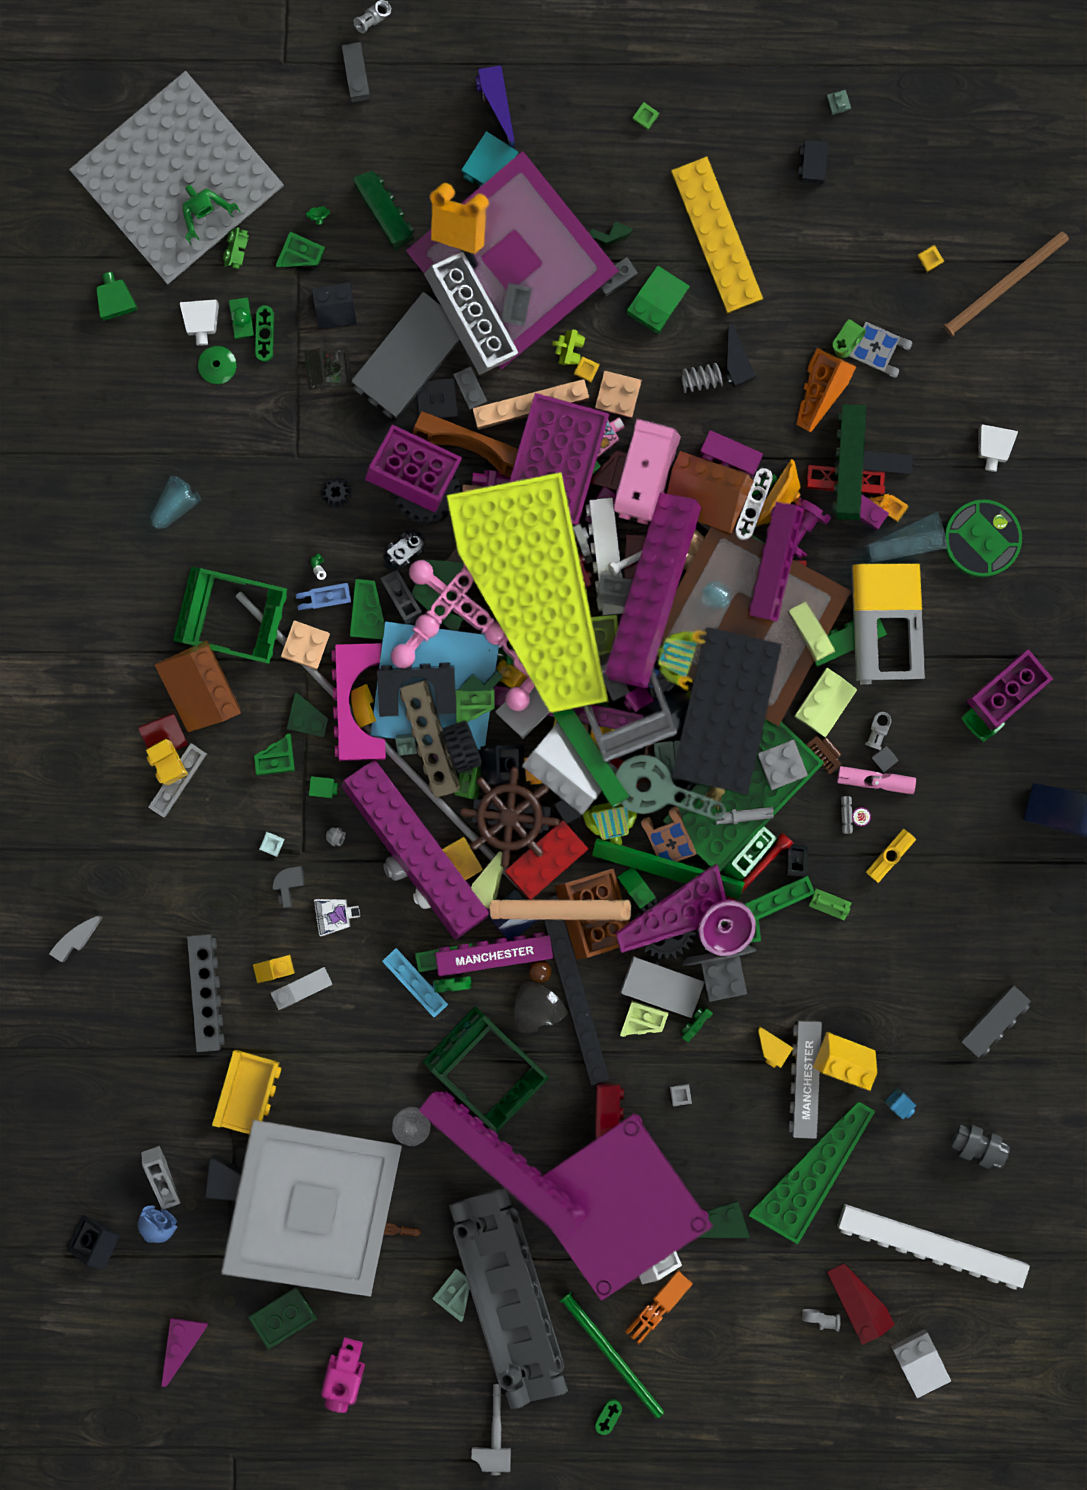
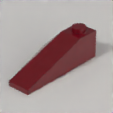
[827,1263,895,1345]

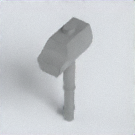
[472,1384,511,1475]

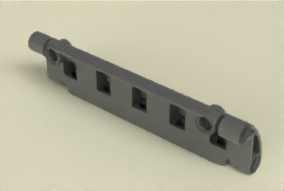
[449,1187,568,1409]

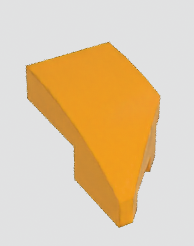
[868,494,909,522]

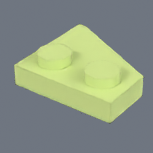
[620,1000,669,1037]

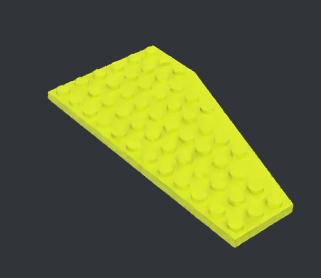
[447,473,607,713]

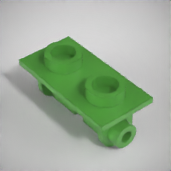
[223,227,248,269]
[809,889,851,920]

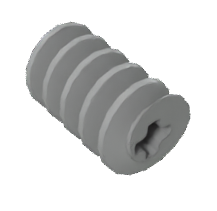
[681,363,723,393]

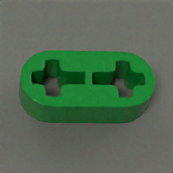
[595,1399,622,1435]

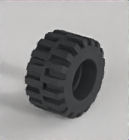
[442,720,481,773]

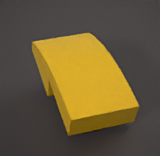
[351,684,376,728]

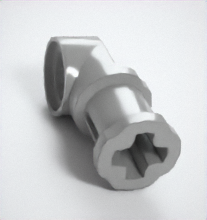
[353,0,391,33]
[865,712,891,750]
[802,1309,840,1331]

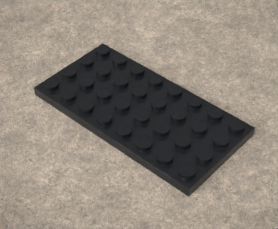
[672,627,782,795]

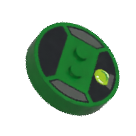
[943,500,1022,577]

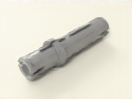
[715,806,774,825]

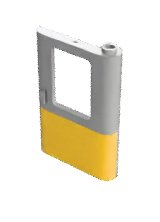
[851,564,925,685]

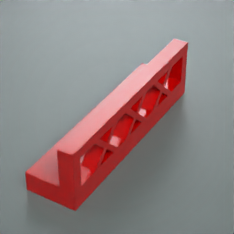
[806,465,885,495]

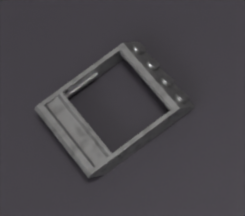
[584,650,677,762]

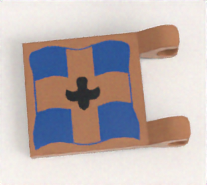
[641,806,697,862]

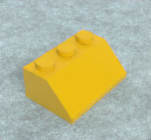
[813,1032,877,1090]

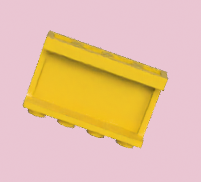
[212,1050,281,1135]

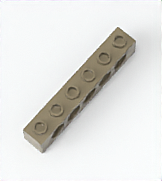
[400,679,461,798]

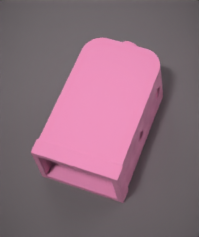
[614,419,681,525]

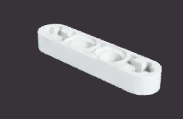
[735,468,773,540]

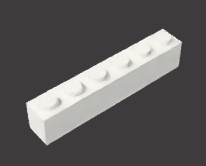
[586,498,625,615]

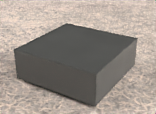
[872,746,899,773]

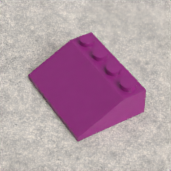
[365,425,462,512]

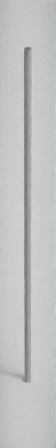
[235,591,525,896]

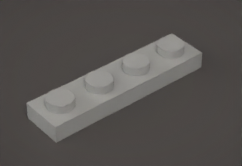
[148,743,207,818]

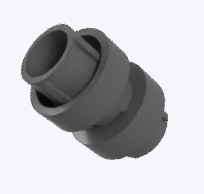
[951,1124,1010,1169]

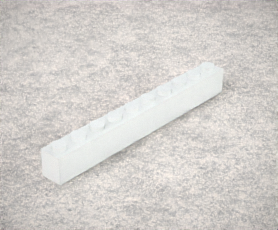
[837,1204,1030,1289]

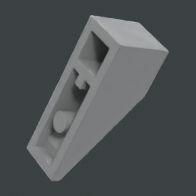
[271,967,333,1010]
[141,1146,180,1210]

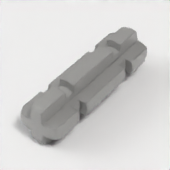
[841,796,853,834]

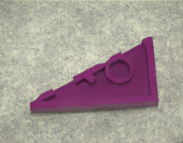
[162,1318,208,1387]

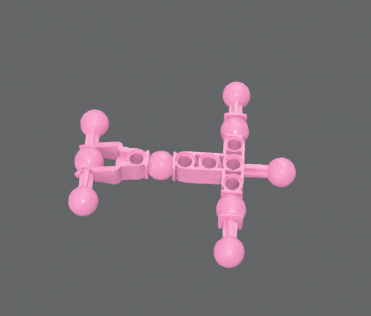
[391,560,535,711]

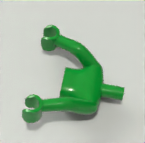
[182,185,241,245]

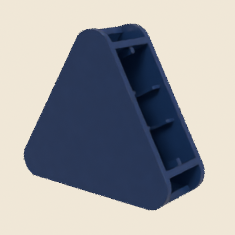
[1023,783,1087,837]

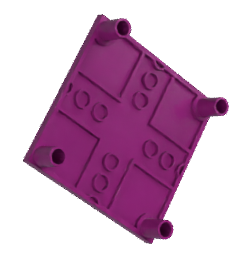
[541,1114,713,1301]

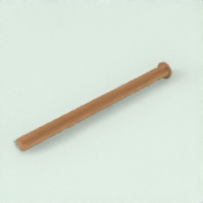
[943,232,1069,337]

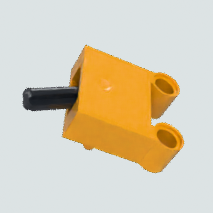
[430,183,489,269]

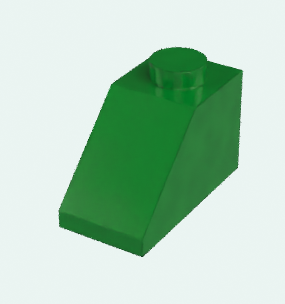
[617,867,656,909]

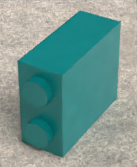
[462,131,519,188]

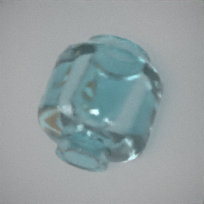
[702,580,731,609]

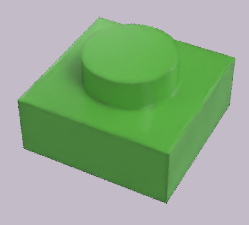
[633,102,659,130]

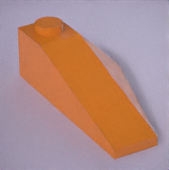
[797,348,856,432]

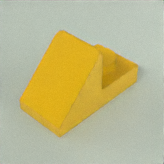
[495,660,527,688]
[253,955,295,983]

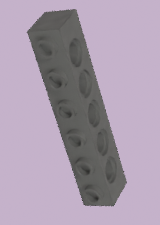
[187,934,225,1052]

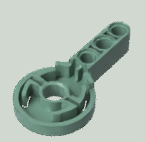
[616,755,726,820]

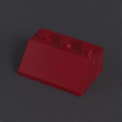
[595,1083,624,1140]

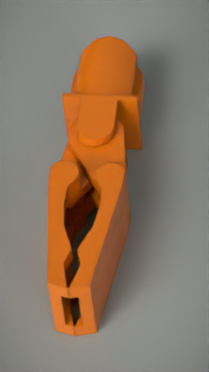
[625,1270,693,1345]

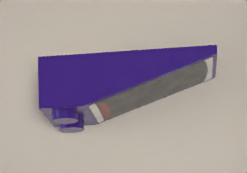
[475,65,515,149]

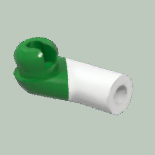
[310,553,326,580]

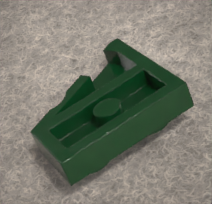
[287,693,329,737]

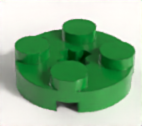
[433,976,472,992]

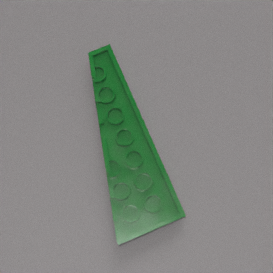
[748,1101,875,1244]

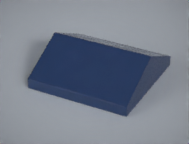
[488,889,539,941]

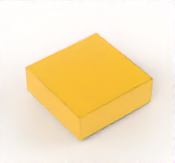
[917,245,944,272]
[574,356,600,382]

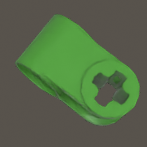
[833,319,866,358]

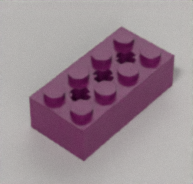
[967,649,1053,730]

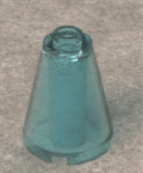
[150,476,201,529]

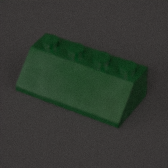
[352,170,415,251]

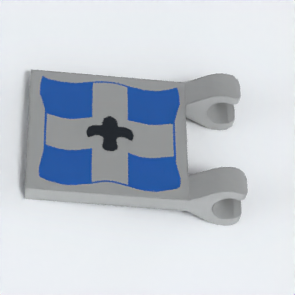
[849,322,912,378]

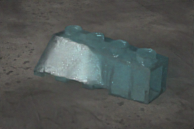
[866,512,948,564]

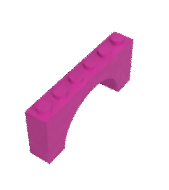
[332,643,386,762]

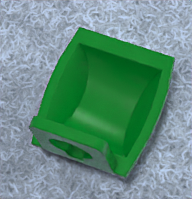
[961,708,1006,742]

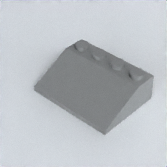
[522,722,618,814]

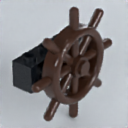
[460,767,560,867]

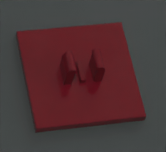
[138,713,188,750]

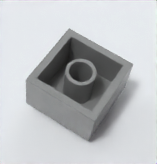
[757,740,808,790]

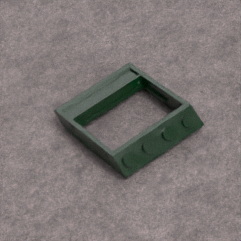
[422,1006,549,1133]

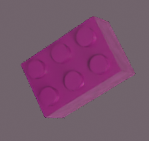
[699,430,763,479]

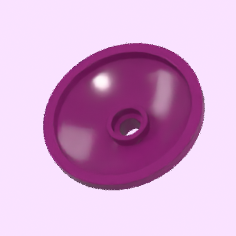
[699,900,756,956]

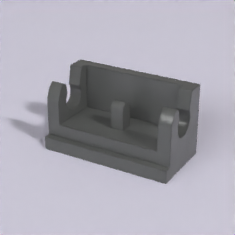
[501,283,532,326]

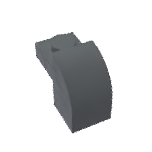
[273,866,305,908]

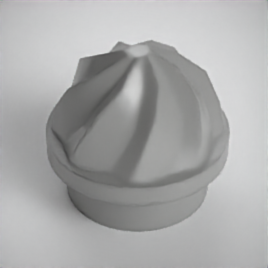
[326,827,346,846]

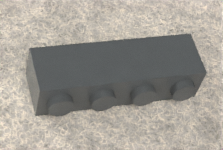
[959,984,1031,1058]

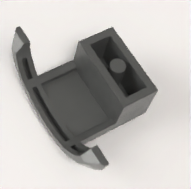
[682,945,756,1002]

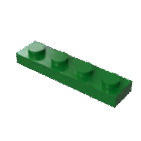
[744,876,815,921]

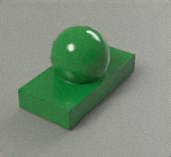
[229,297,254,339]

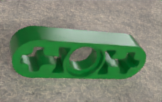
[255,306,274,362]

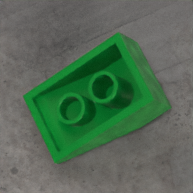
[627,266,690,335]

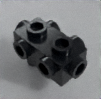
[383,530,426,571]

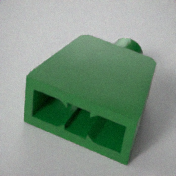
[97,272,138,321]

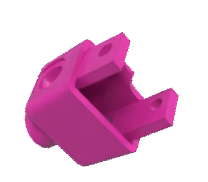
[321,1337,365,1412]

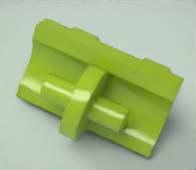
[552,329,585,365]

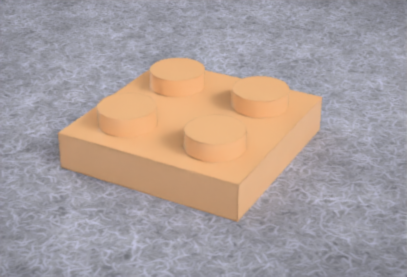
[595,371,642,418]
[281,621,330,670]

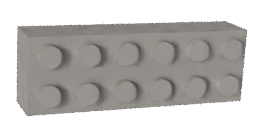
[424,252,518,375]

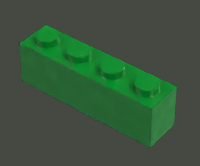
[813,618,887,667]

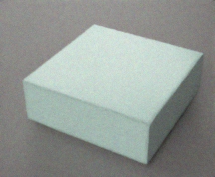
[259,832,285,857]

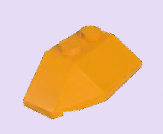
[751,459,801,527]

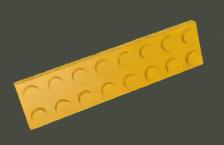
[671,157,763,313]

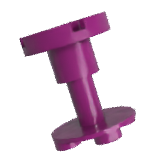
[793,498,831,560]

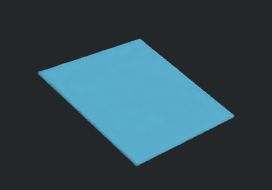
[371,622,499,750]

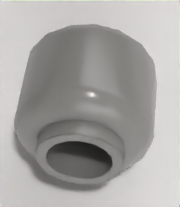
[383,856,408,881]

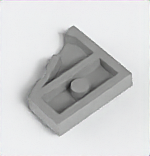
[573,524,593,564]

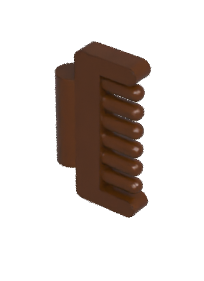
[806,736,842,774]

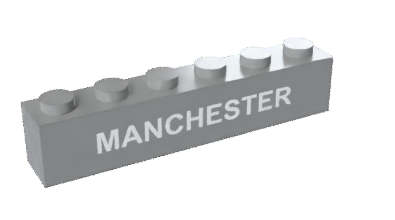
[789,1020,822,1139]

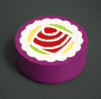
[852,807,871,826]

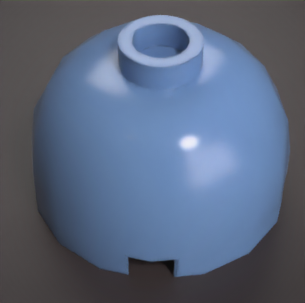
[138,1206,177,1243]

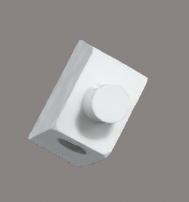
[180,300,219,345]
[978,425,1018,472]

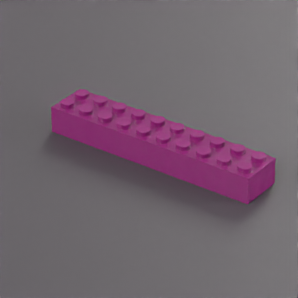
[605,493,701,688]
[341,760,489,940]
[419,1091,588,1239]

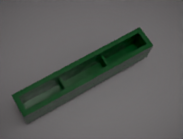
[833,404,866,520]

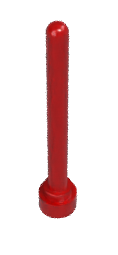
[726,833,793,901]

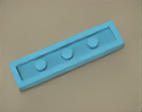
[382,948,448,1017]

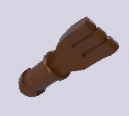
[384,1223,421,1237]

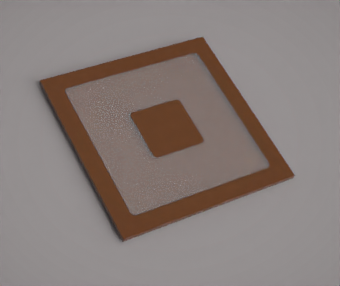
[655,527,851,726]

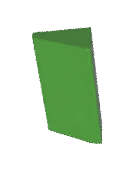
[454,766,481,799]

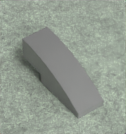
[49,915,103,962]

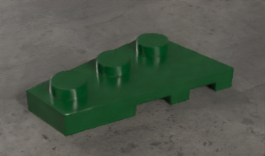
[697,1201,750,1238]

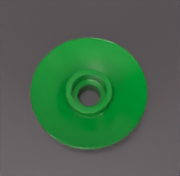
[198,346,236,384]

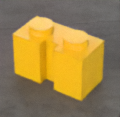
[146,739,188,786]

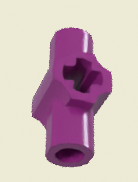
[472,470,511,488]

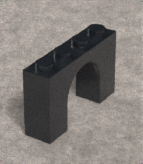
[377,662,457,717]

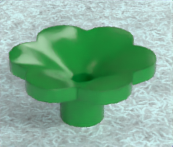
[306,206,330,224]

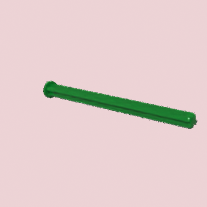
[559,1291,664,1418]

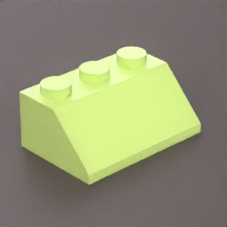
[794,668,857,738]

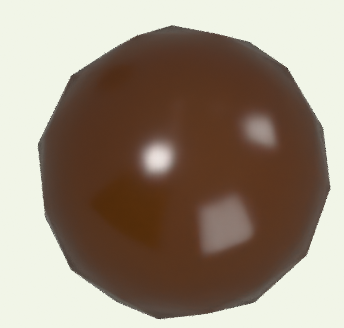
[529,960,552,983]

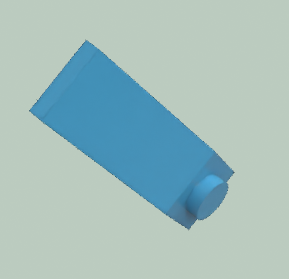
[884,1088,916,1119]

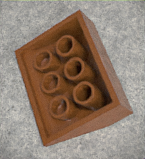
[667,451,754,534]
[155,641,241,732]
[555,868,630,960]

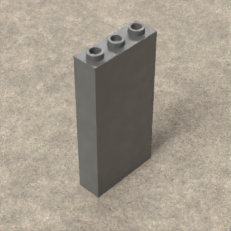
[351,292,461,419]

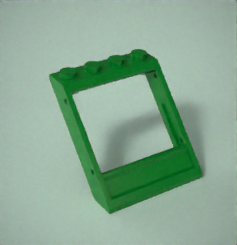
[173,567,287,664]

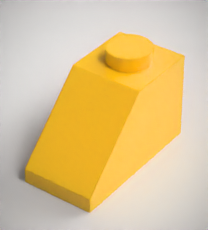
[757,1026,793,1068]

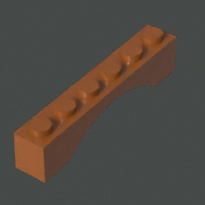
[412,411,519,478]

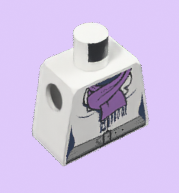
[314,899,360,936]

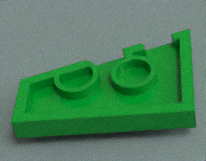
[350,579,385,640]

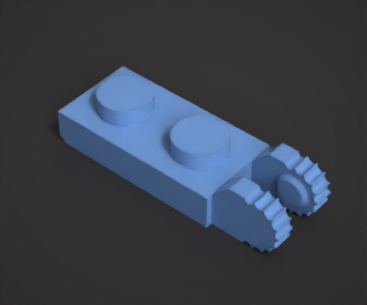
[295,583,351,610]

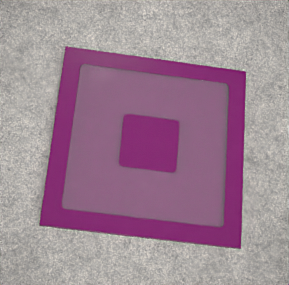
[406,151,619,370]

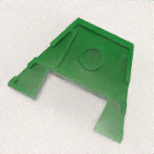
[411,560,464,631]

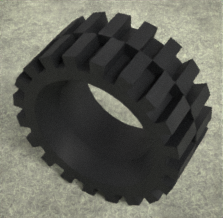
[393,472,460,524]

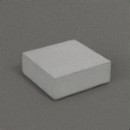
[670,1084,692,1106]

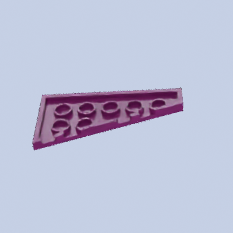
[616,863,726,952]

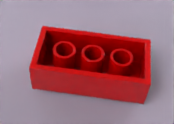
[504,820,588,900]

